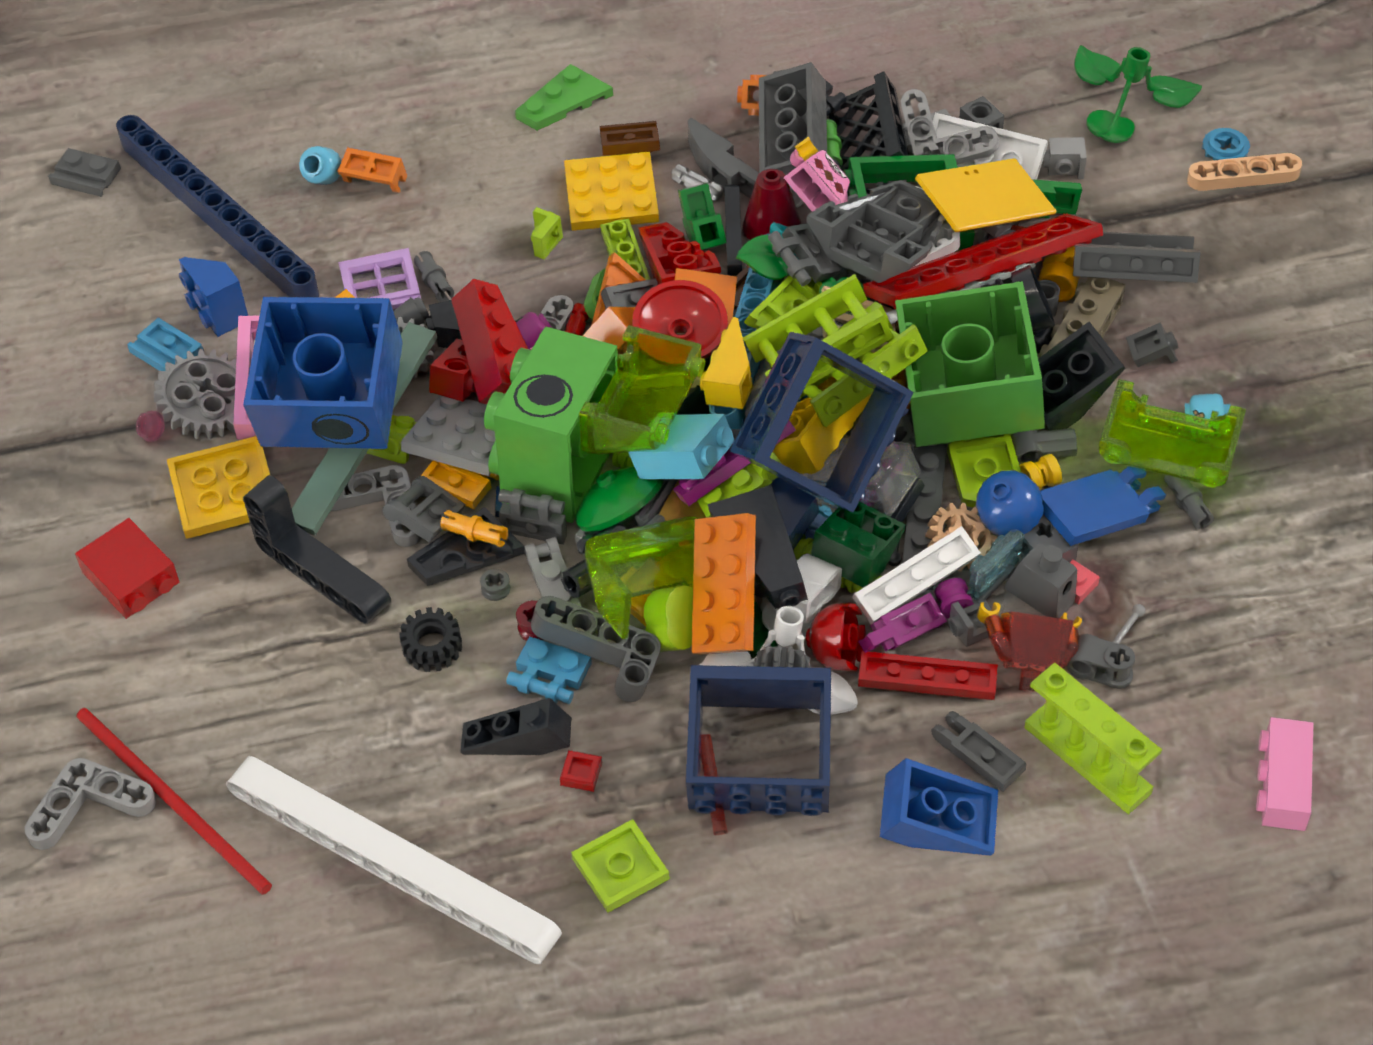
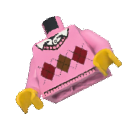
[784,137,850,212]

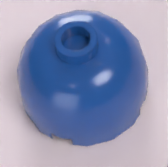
[976,470,1044,538]

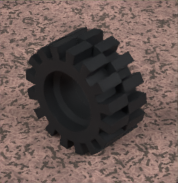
[399,607,462,672]

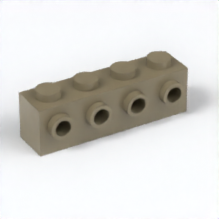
[1038,277,1126,358]

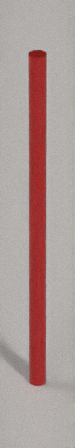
[76,708,272,895]

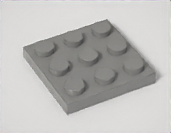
[401,395,496,476]

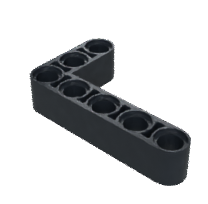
[243,475,391,624]

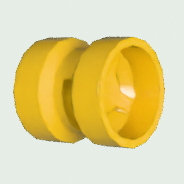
[1019,454,1062,491]

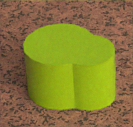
[644,585,693,652]

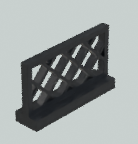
[829,71,909,189]

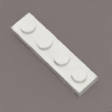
[852,526,981,624]

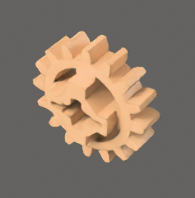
[925,502,998,572]

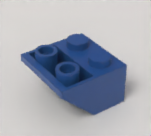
[179,257,248,337]

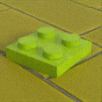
[571,819,670,913]

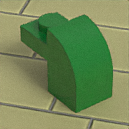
[678,183,726,250]

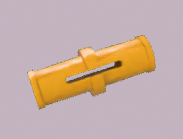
[440,510,508,547]

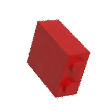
[75,518,180,619]

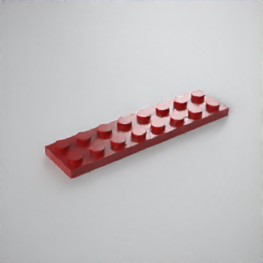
[863,213,1103,309]

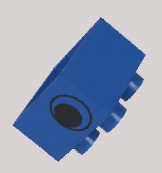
[243,297,403,449]

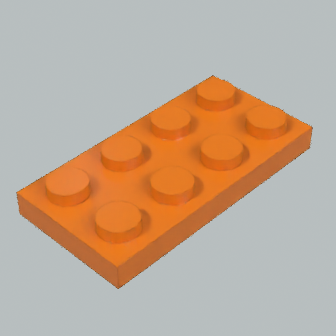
[692,513,756,655]

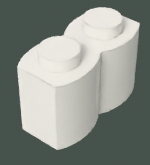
[771,554,842,623]

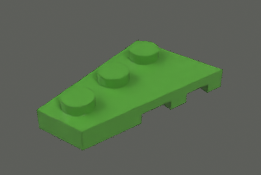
[515,64,614,131]

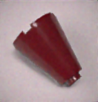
[743,169,801,240]

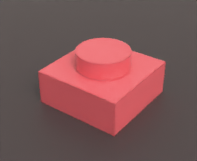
[1070,560,1100,605]

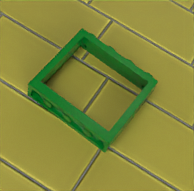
[843,154,975,252]

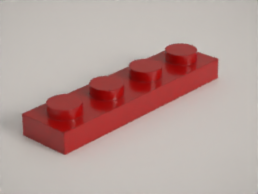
[858,651,998,700]

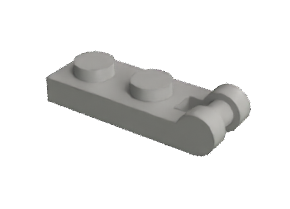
[524,537,582,607]

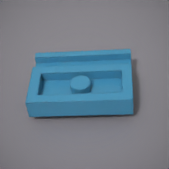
[127,318,204,371]

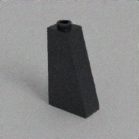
[707,485,808,609]

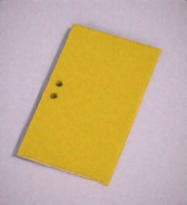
[915,158,1057,232]

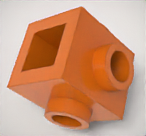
[737,75,767,116]

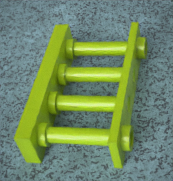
[743,274,894,388]
[799,301,928,427]
[1024,662,1162,815]

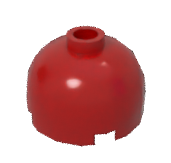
[806,603,866,671]

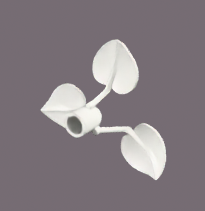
[700,602,858,715]

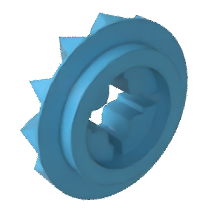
[1202,128,1250,160]

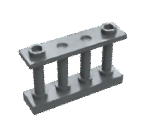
[1073,232,1201,283]

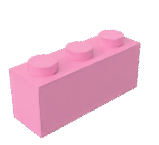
[1256,717,1313,831]

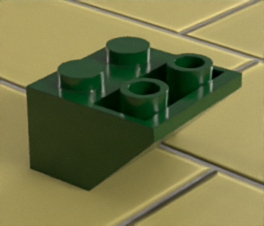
[811,501,906,588]

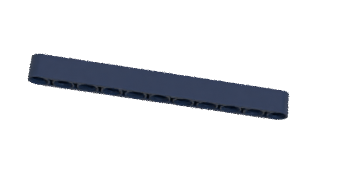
[116,115,319,297]

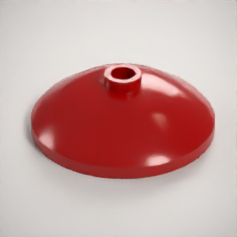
[632,280,728,365]

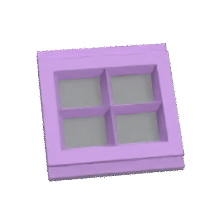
[338,248,421,309]

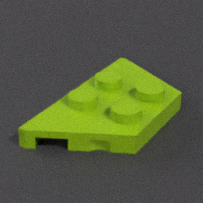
[744,275,822,329]
[947,434,1021,508]

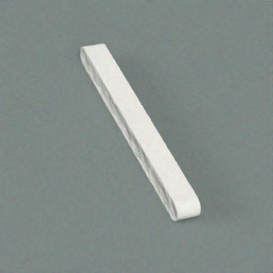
[226,756,562,964]

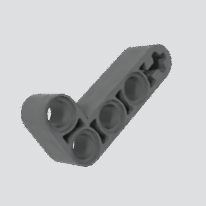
[531,596,661,702]

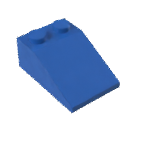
[880,758,999,856]

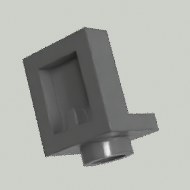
[1126,323,1179,367]

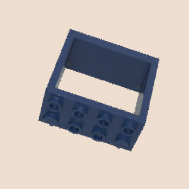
[730,332,914,512]
[686,665,831,816]

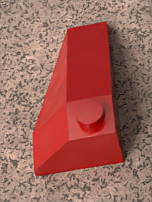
[638,222,722,285]

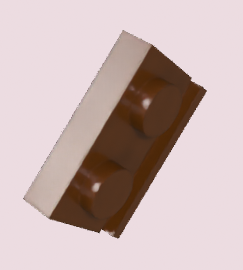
[600,121,660,156]

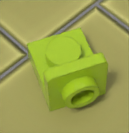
[531,207,563,260]

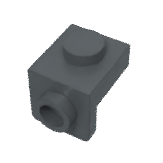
[948,600,1002,647]

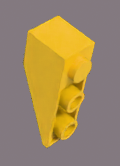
[700,317,753,409]

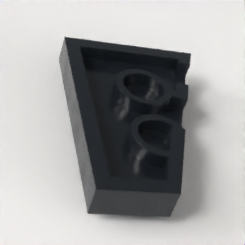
[407,507,525,586]

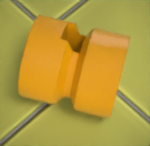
[1038,246,1079,302]

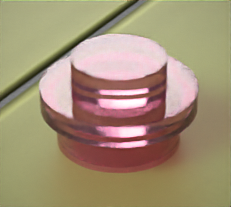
[136,410,165,442]

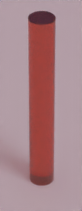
[701,734,728,835]

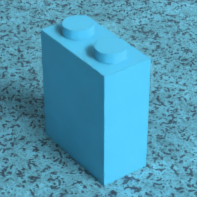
[628,414,735,479]

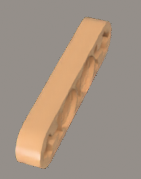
[1187,153,1302,191]

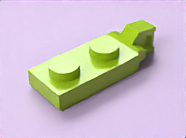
[697,452,781,518]

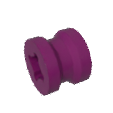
[934,578,974,619]

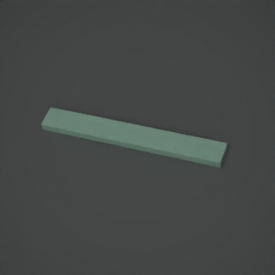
[292,322,437,535]

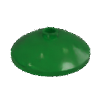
[575,466,663,532]

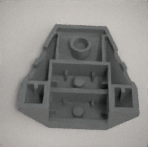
[806,180,945,283]

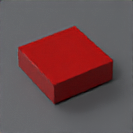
[559,750,603,792]

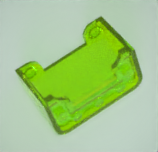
[579,325,705,455]
[1099,379,1246,488]

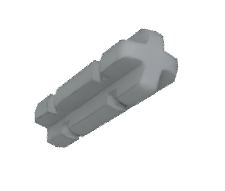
[671,164,724,201]

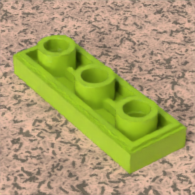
[600,218,650,280]

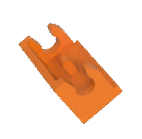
[338,147,407,193]

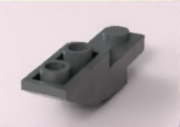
[687,118,759,198]

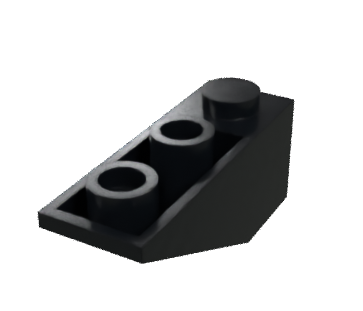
[460,698,572,755]

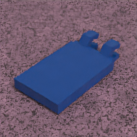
[1041,464,1166,546]

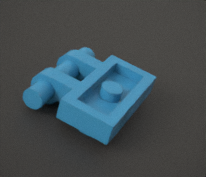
[506,636,592,704]

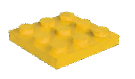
[564,152,659,231]
[166,436,270,539]

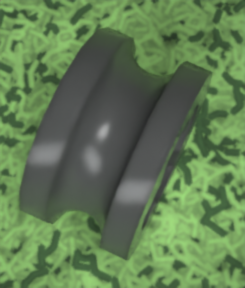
[480,569,511,601]

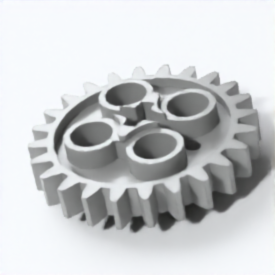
[154,349,236,440]

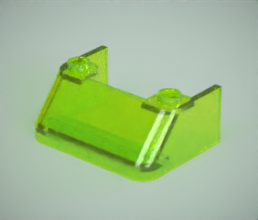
[585,516,701,639]

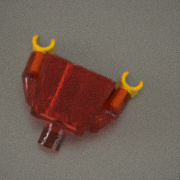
[977,602,1082,693]

